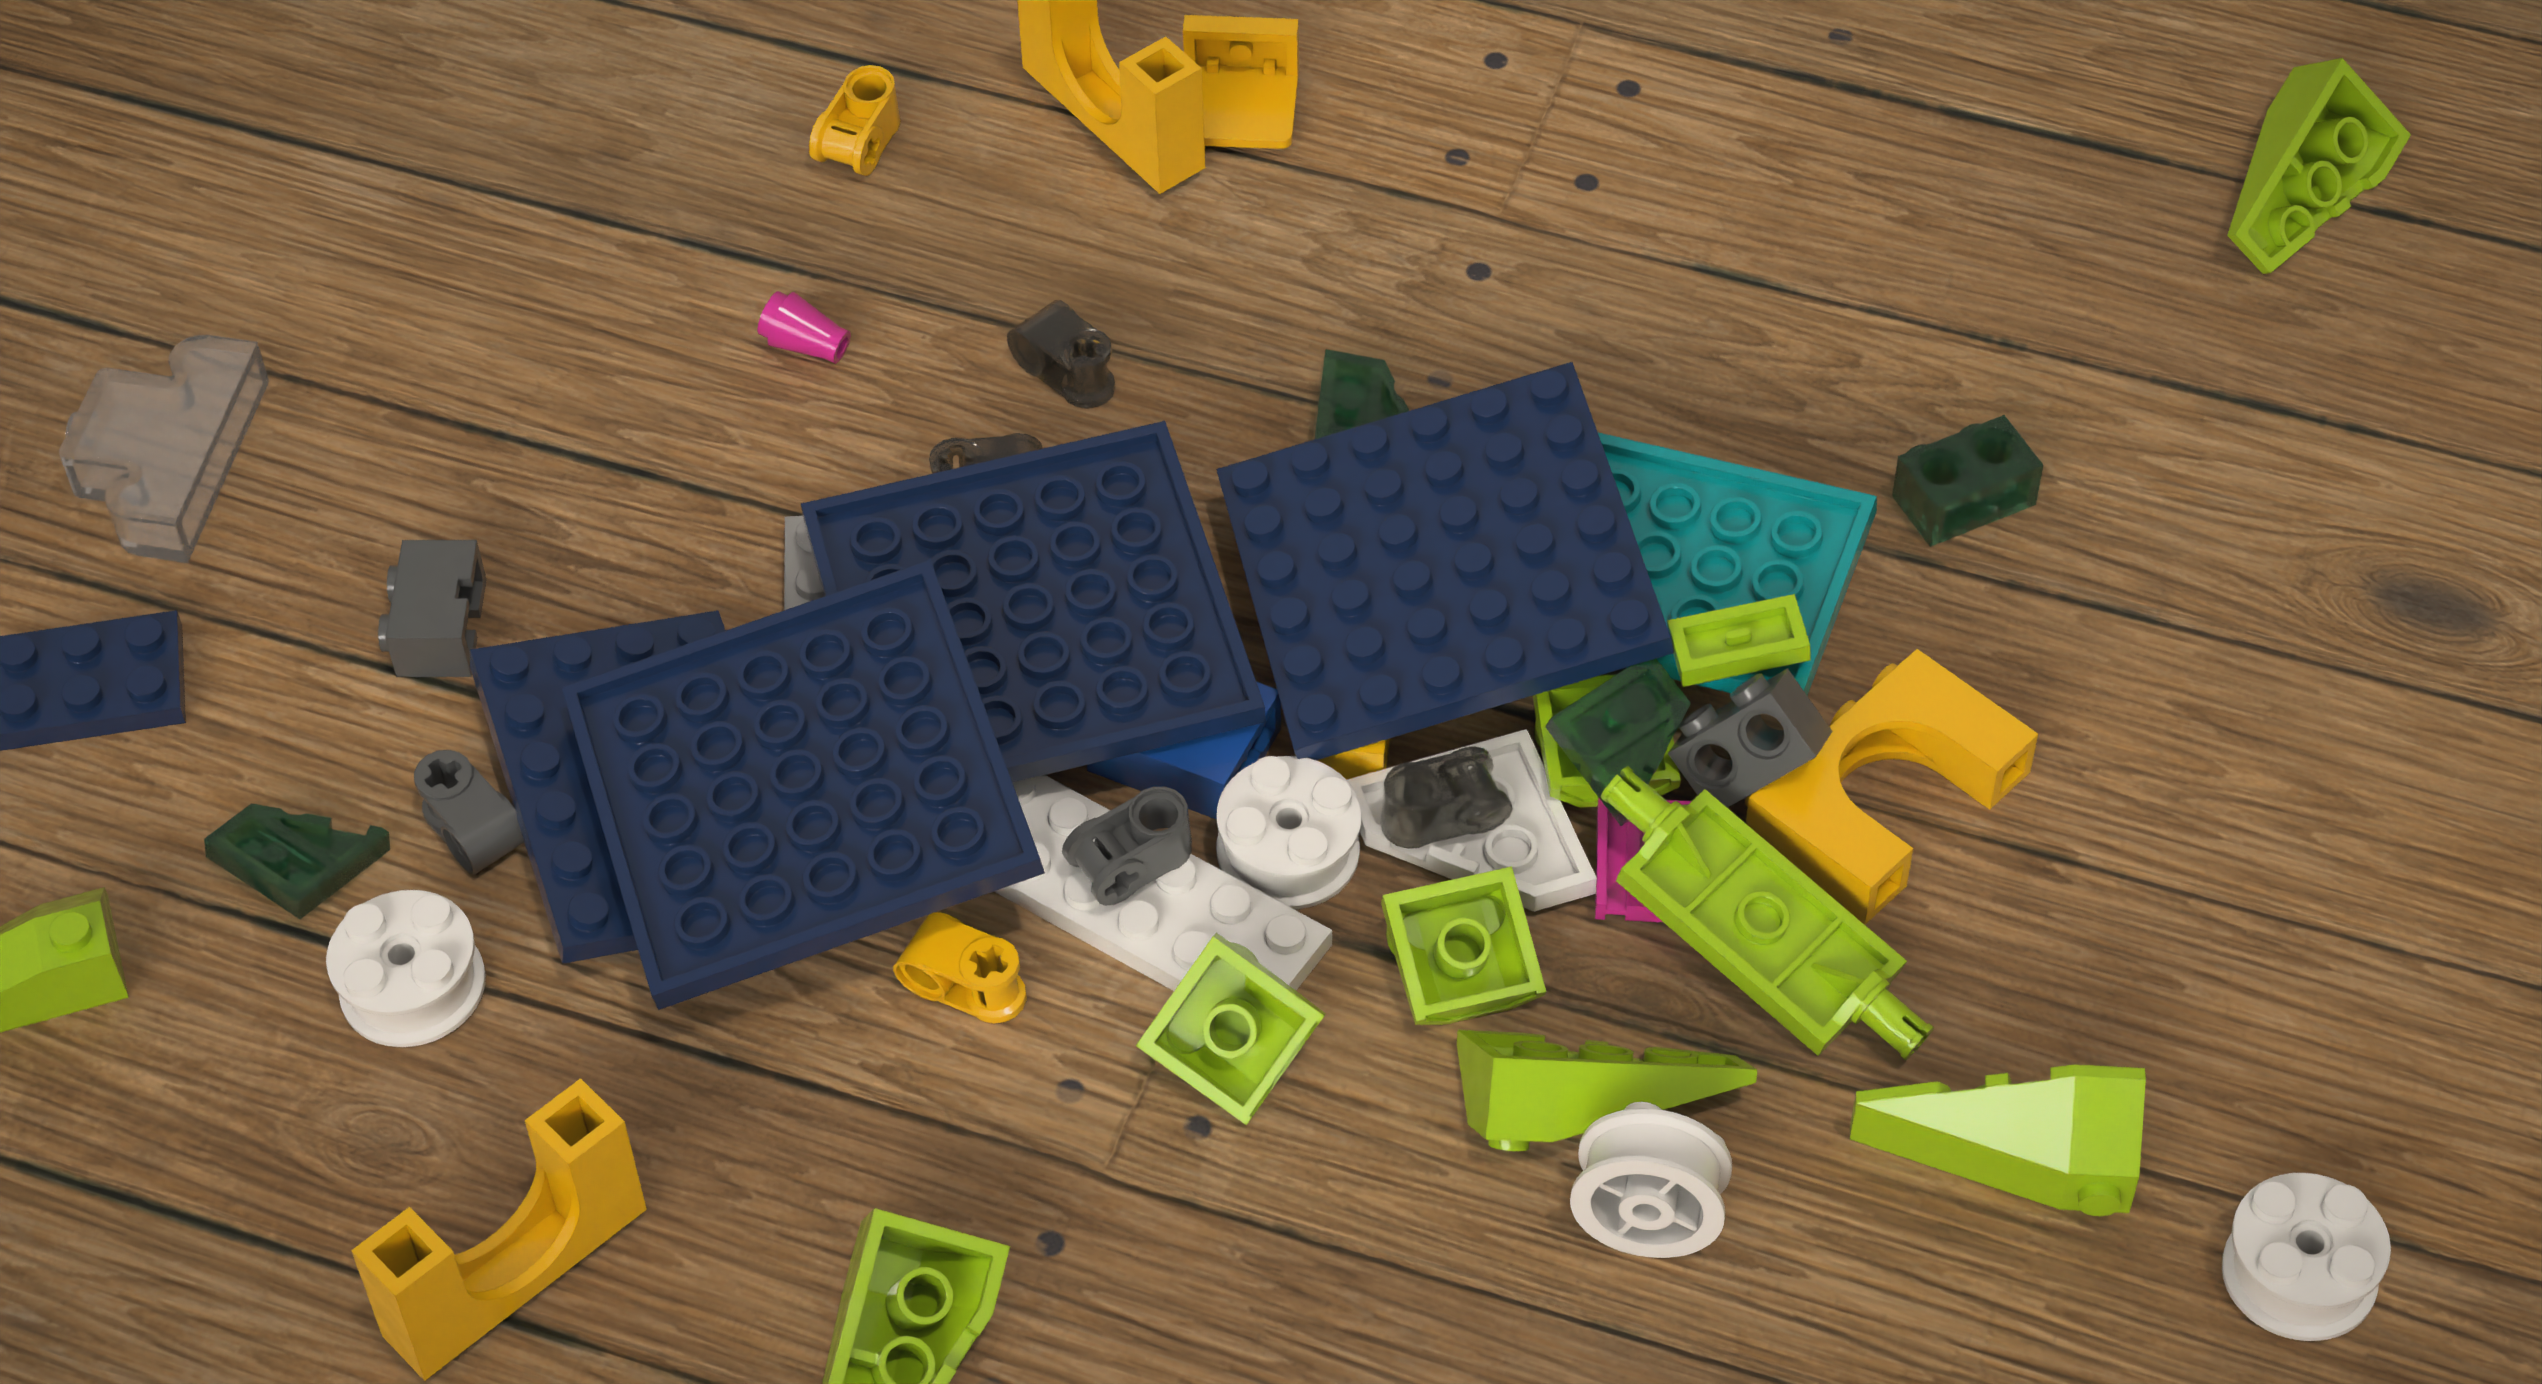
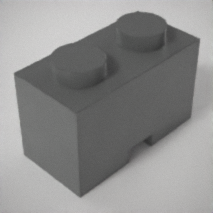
[378,540,487,677]

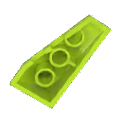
[2227,58,2411,274]
[0,887,129,1033]
[1457,1030,1758,1151]
[1850,1064,2146,1216]
[822,1208,1010,1384]

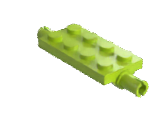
[1601,766,1934,1060]

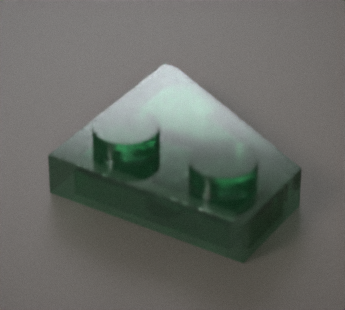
[1312,349,1409,440]
[1545,658,1691,826]
[204,803,390,919]

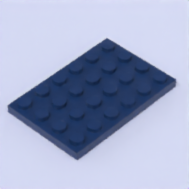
[470,610,726,964]

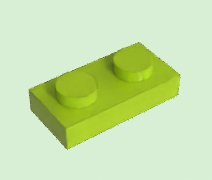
[1667,594,1811,687]

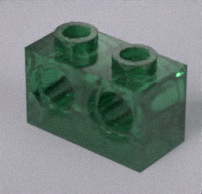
[1892,415,2044,547]

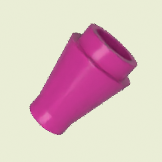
[757,291,851,364]

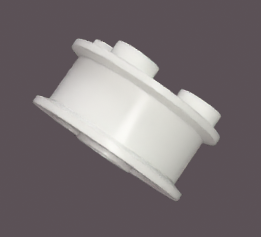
[1216,756,1361,910]
[326,890,486,1047]
[1570,1102,1732,1258]
[2222,1173,2391,1341]

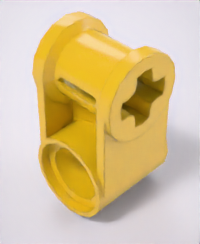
[809,65,901,176]
[893,912,1027,1024]

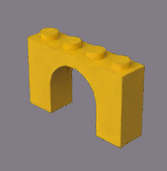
[1017,0,1206,194]
[1745,649,2038,925]
[351,1078,647,1381]

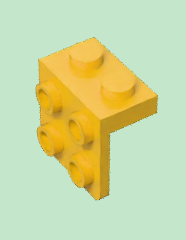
[1183,15,1299,149]

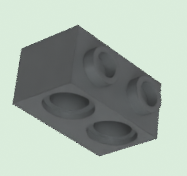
[1668,668,1833,808]

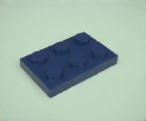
[0,610,186,751]

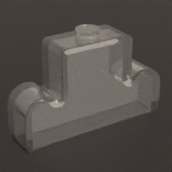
[59,335,269,563]

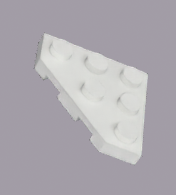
[1347,729,1597,912]

